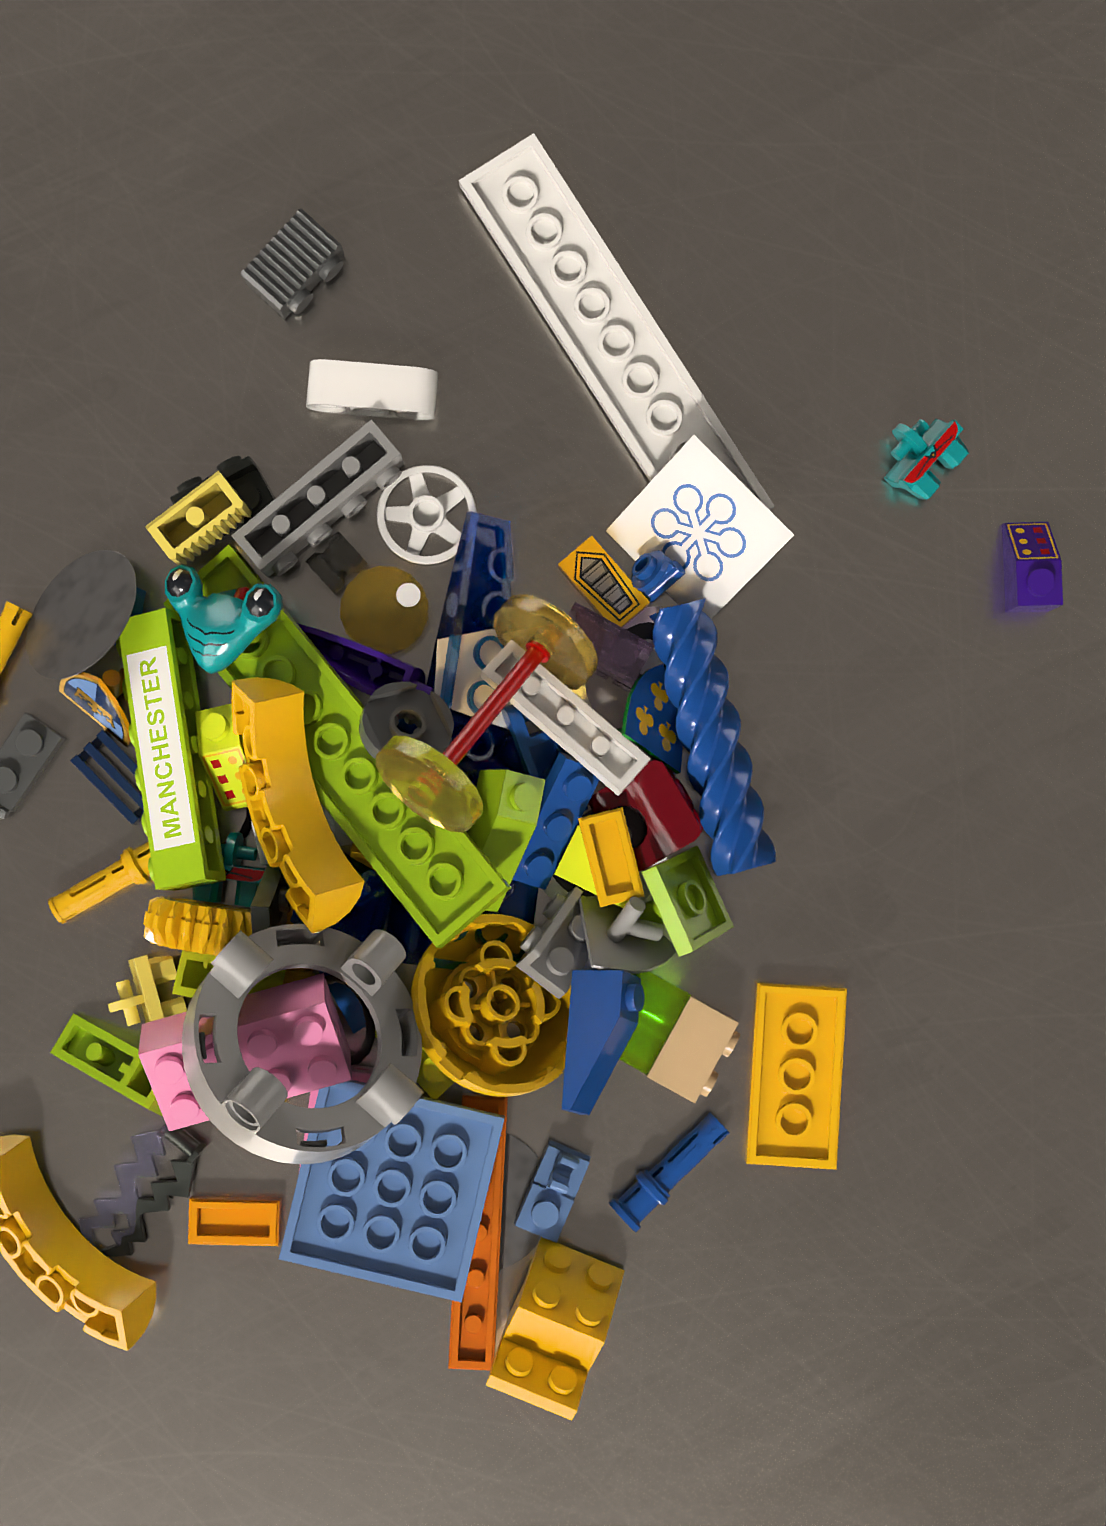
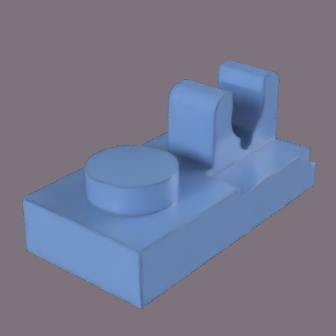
[514,1139,591,1243]

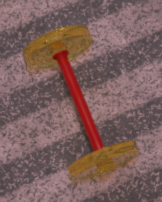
[376,594,598,833]

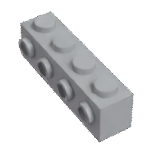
[231,419,404,577]

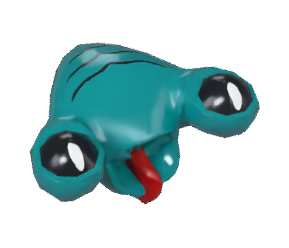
[165,564,283,674]

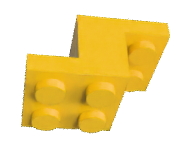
[486,1237,625,1421]

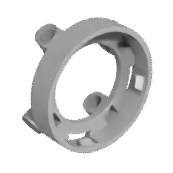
[182,924,424,1164]

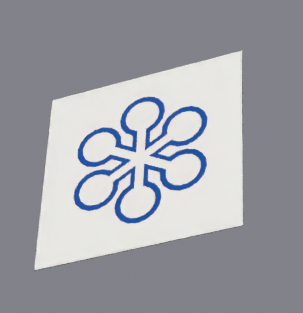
[606,435,794,619]

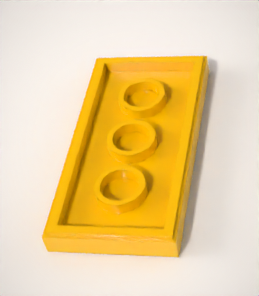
[745,982,847,1170]

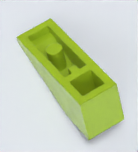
[468,770,546,913]
[50,1013,163,1116]

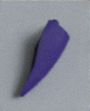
[297,623,435,696]

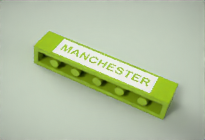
[116,608,226,891]

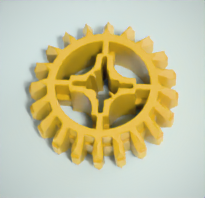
[143,896,252,956]

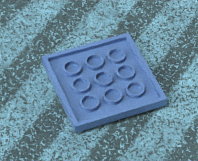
[279,1080,505,1303]

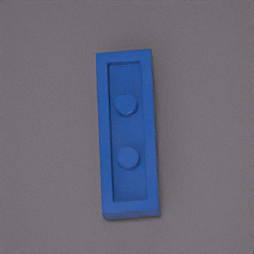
[512,752,600,890]

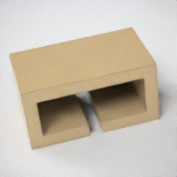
[645,993,740,1103]

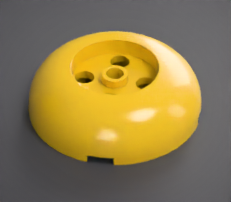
[411,914,571,1097]

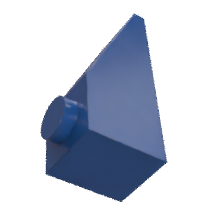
[562,970,644,1115]

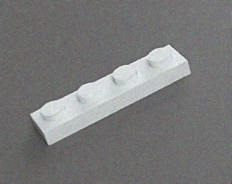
[480,639,651,796]

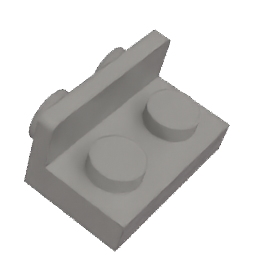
[516,886,589,999]

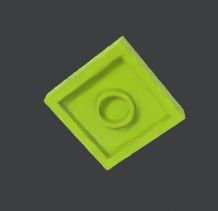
[639,845,734,957]

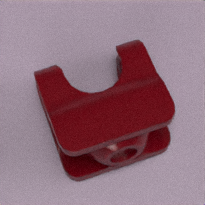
[588,759,703,872]

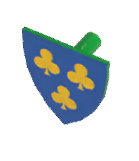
[617,664,683,774]

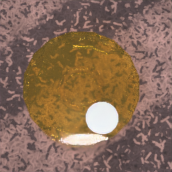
[340,566,429,655]

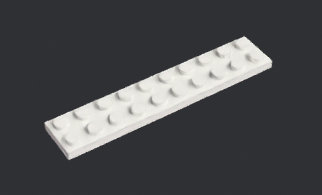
[459,133,774,510]

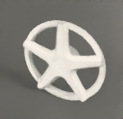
[377,465,477,565]

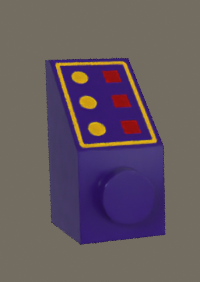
[1002,522,1063,612]

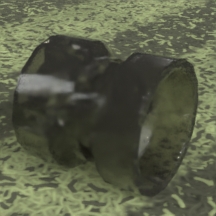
[305,531,368,594]

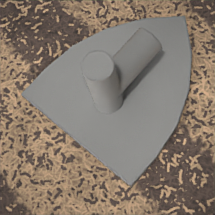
[578,896,677,974]

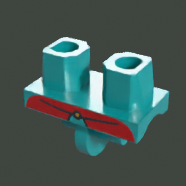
[884,419,969,500]
[192,832,266,907]

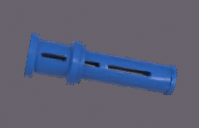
[608,1112,730,1232]

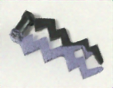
[78,1123,207,1257]

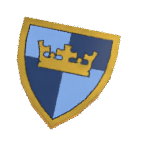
[59,667,131,748]

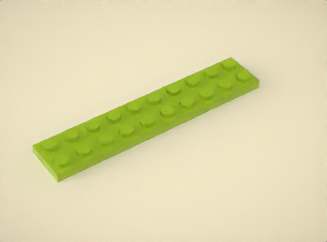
[163,544,512,948]

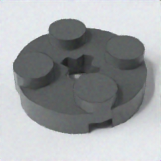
[359,681,454,773]

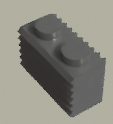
[241,208,345,319]

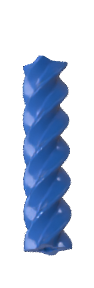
[649,598,776,876]

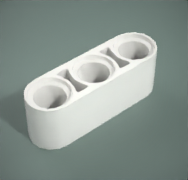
[306,359,439,420]

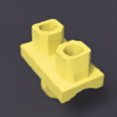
[108,955,187,1026]

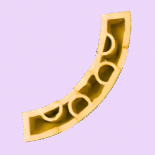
[231,677,365,933]
[0,1134,156,1351]

